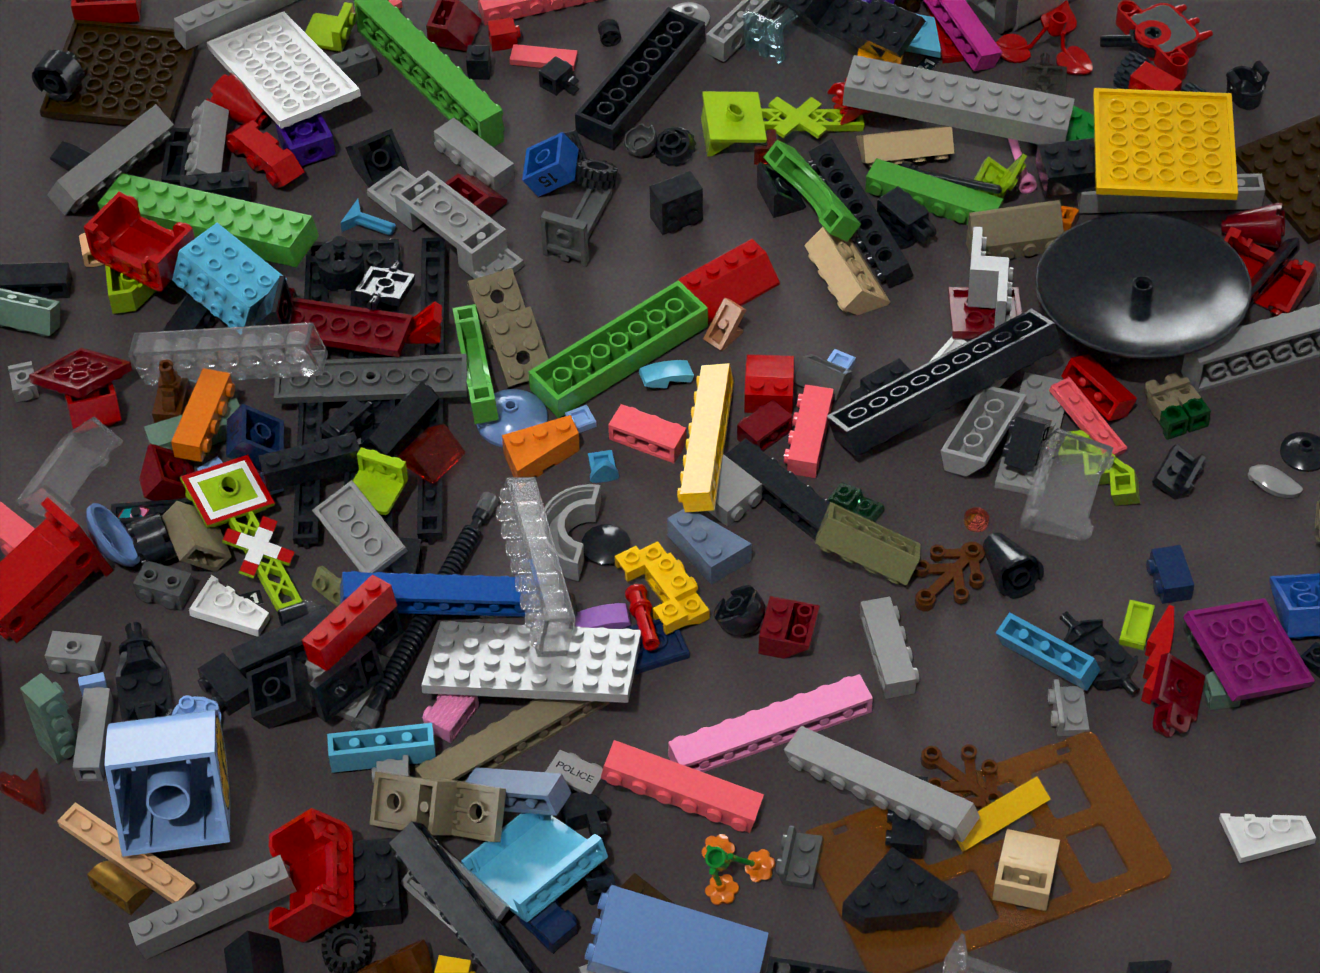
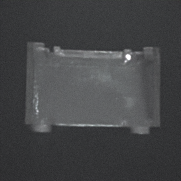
[1020,428,1114,542]

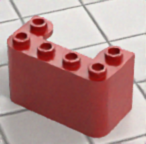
[84,192,195,291]
[269,808,354,942]

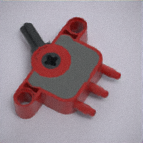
[1100,0,1213,81]

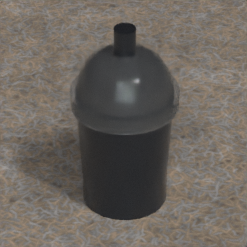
[277,599,326,626]

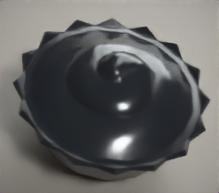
[654,126,696,166]

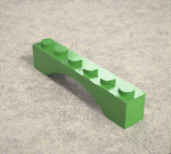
[764,140,861,242]
[452,304,499,424]

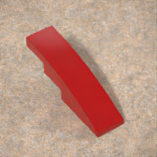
[1141,604,1174,705]

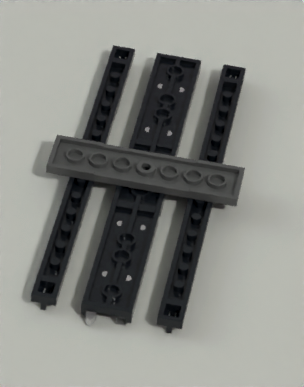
[274,237,467,549]

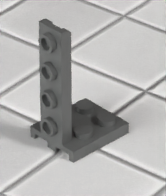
[541,187,612,267]

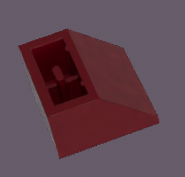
[426,0,482,51]
[445,173,507,216]
[758,596,820,659]

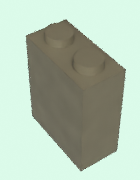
[161,501,232,572]

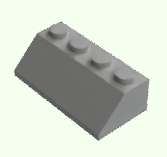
[941,386,1027,476]

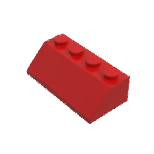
[677,238,780,325]

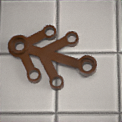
[914,542,985,612]
[921,744,1004,808]

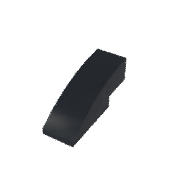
[161,128,191,182]

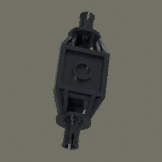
[115,622,174,722]

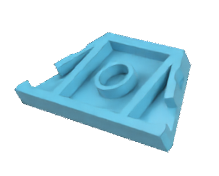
[906,14,941,58]

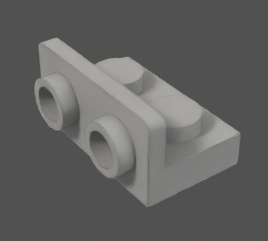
[1048,679,1089,736]

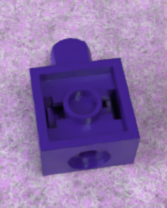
[275,113,336,166]

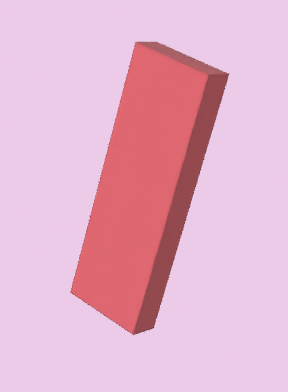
[510,44,578,71]

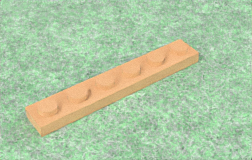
[57,802,196,903]

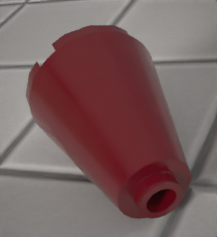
[1221,203,1285,249]

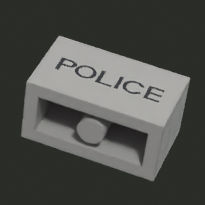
[545,750,607,797]

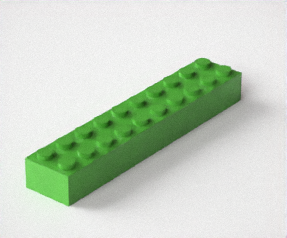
[354,0,505,147]
[98,173,319,267]

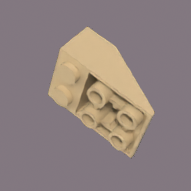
[992,829,1060,911]

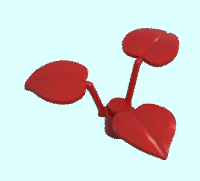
[996,0,1093,75]

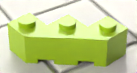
[1057,430,1140,506]

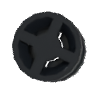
[598,19,621,47]

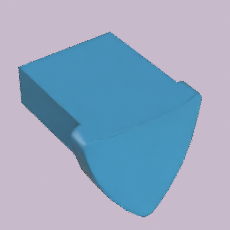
[588,450,620,483]

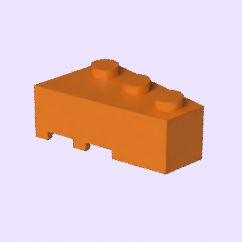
[502,415,580,489]

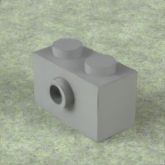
[45,631,106,675]

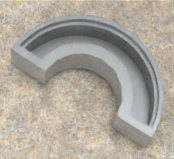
[539,484,601,581]

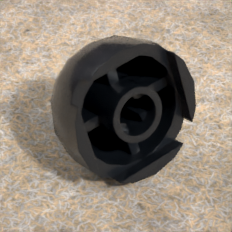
[714,585,766,635]

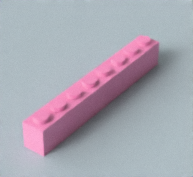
[668,674,873,772]

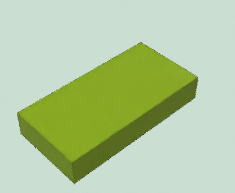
[1119,599,1155,650]

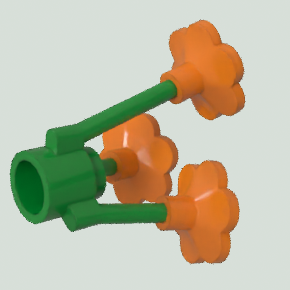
[702,834,775,905]

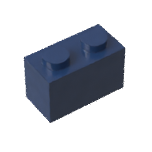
[1146,545,1194,604]

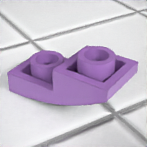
[574,603,631,629]

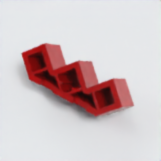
[225,120,304,189]

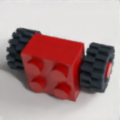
[1113,51,1207,92]

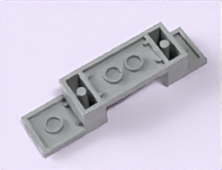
[367,166,524,279]

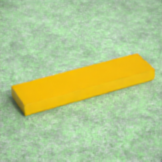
[955,776,1051,852]

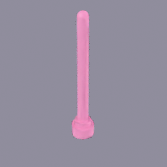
[1008,138,1037,194]

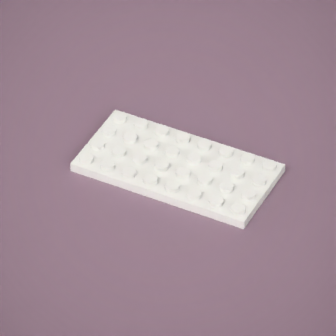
[207,11,361,129]

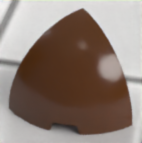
[356,939,432,973]

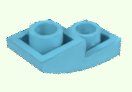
[638,360,694,388]

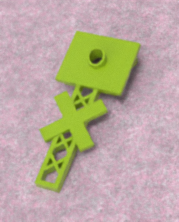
[701,91,864,157]

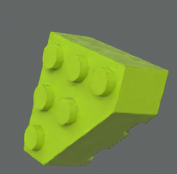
[105,265,156,314]

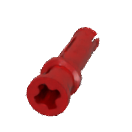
[625,584,660,651]

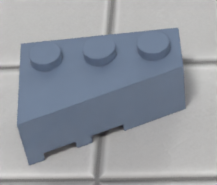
[667,509,752,585]

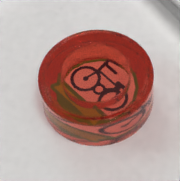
[964,507,989,532]

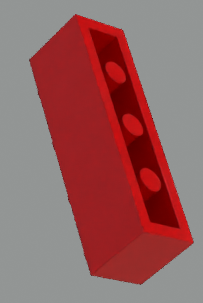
[302,574,397,671]

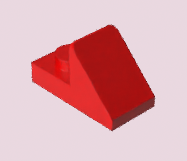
[405,302,442,344]

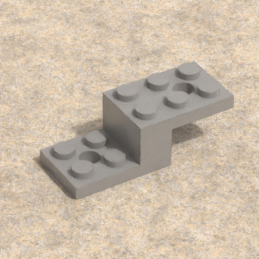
[967,226,1013,328]

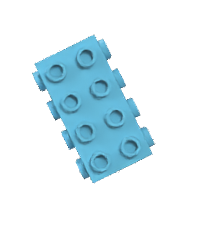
[172,223,287,336]

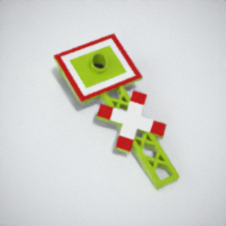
[180,455,302,613]

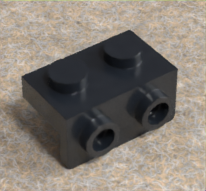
[1152,444,1206,499]

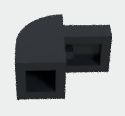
[560,792,608,846]

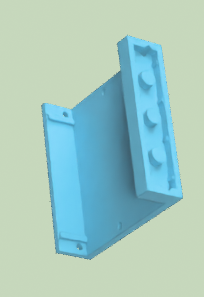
[461,813,608,922]

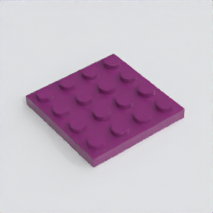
[1183,598,1315,702]

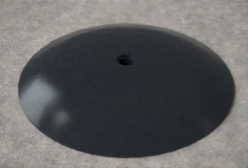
[1035,212,1252,359]

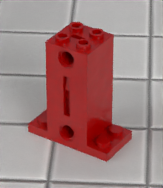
[0,497,113,644]

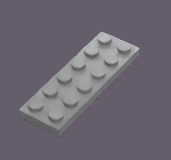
[995,372,1065,498]

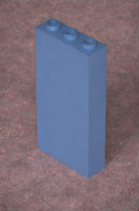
[584,885,769,973]

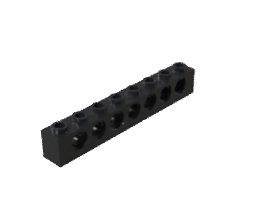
[808,139,914,289]

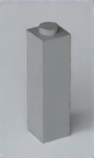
[73,687,114,782]

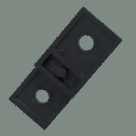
[309,607,404,722]

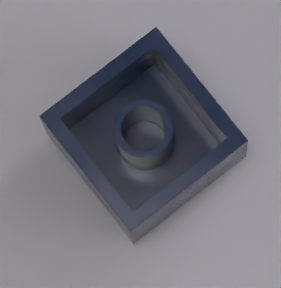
[226,404,284,470]

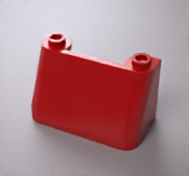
[1224,226,1317,317]

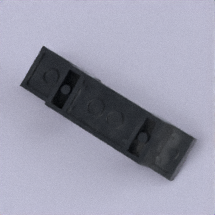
[775,0,926,58]

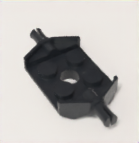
[1059,611,1140,696]

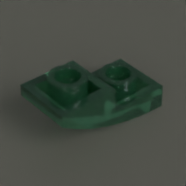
[828,482,885,522]

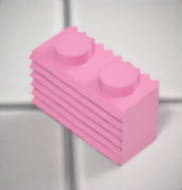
[422,694,479,743]

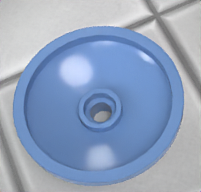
[476,389,548,447]
[86,503,140,567]

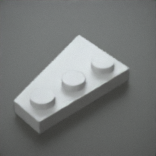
[189,575,270,637]
[1219,813,1316,863]

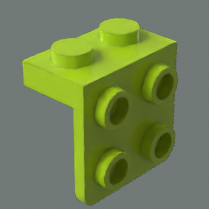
[305,2,356,52]
[974,153,1027,198]
[353,447,408,515]

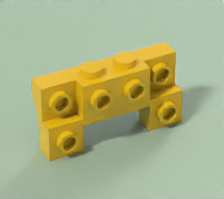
[615,541,710,635]

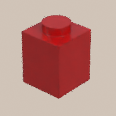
[487,17,521,52]

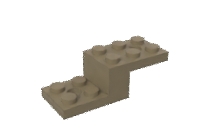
[467,268,548,388]
[369,772,506,842]

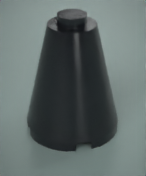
[983,533,1044,599]

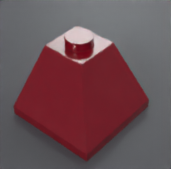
[139,443,194,501]

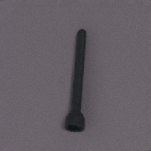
[901,161,1002,194]

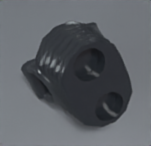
[1226,60,1270,110]

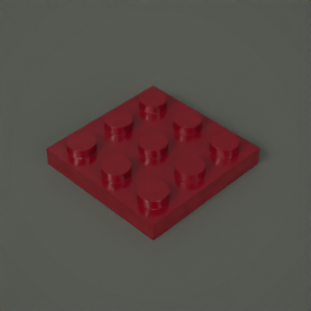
[948,287,1022,339]
[29,348,132,398]

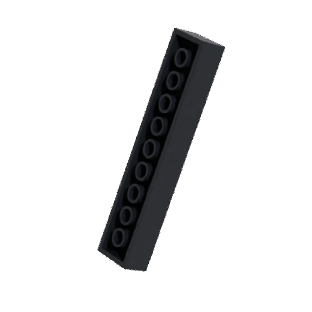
[827,308,1062,456]

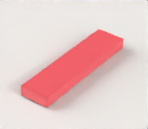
[1049,377,1127,457]

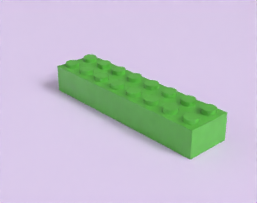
[528,280,708,418]

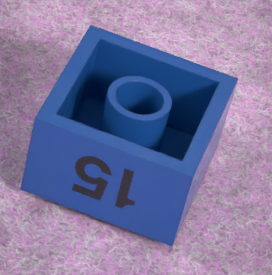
[522,132,579,197]

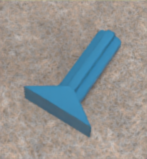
[340,199,396,235]

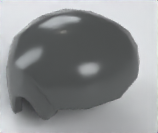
[624,123,657,157]

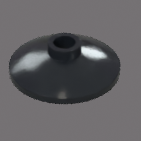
[1280,432,1320,472]

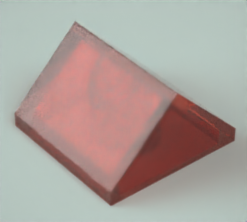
[397,424,465,484]

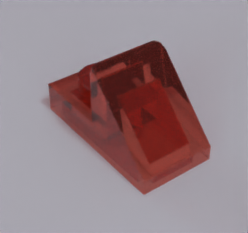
[0,768,46,815]

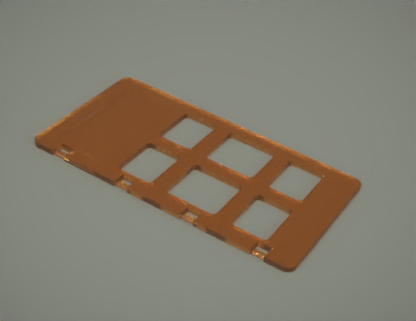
[805,732,1172,973]

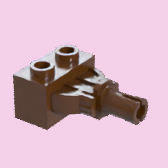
[152,359,194,423]

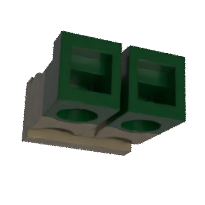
[1144,372,1211,440]

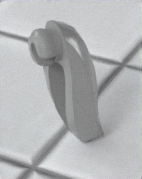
[1248,464,1303,498]

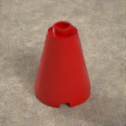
[206,72,269,128]

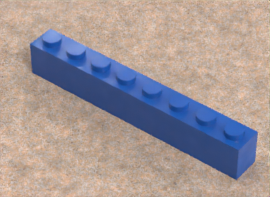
[340,571,546,617]

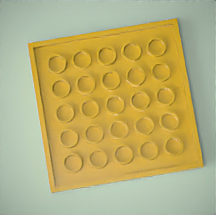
[1093,88,1238,200]

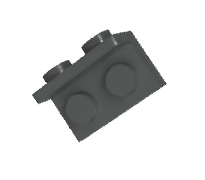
[776,826,824,889]

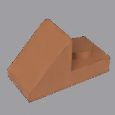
[703,298,746,351]

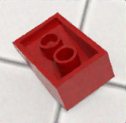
[744,355,794,414]
[64,381,121,431]

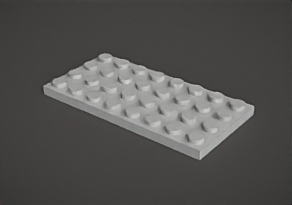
[421,621,642,703]

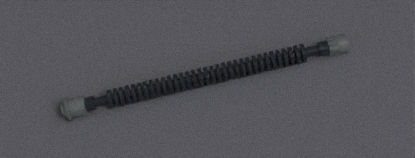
[351,492,499,731]

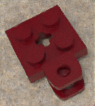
[1151,653,1205,738]

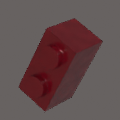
[737,400,793,452]

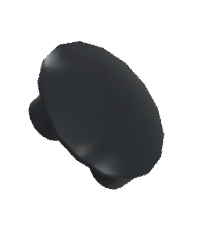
[582,524,630,566]

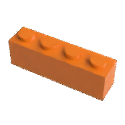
[171,368,235,462]

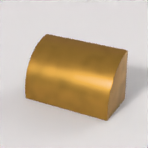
[87,861,153,915]

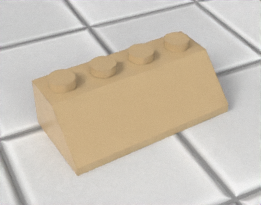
[856,126,954,167]
[804,227,890,315]

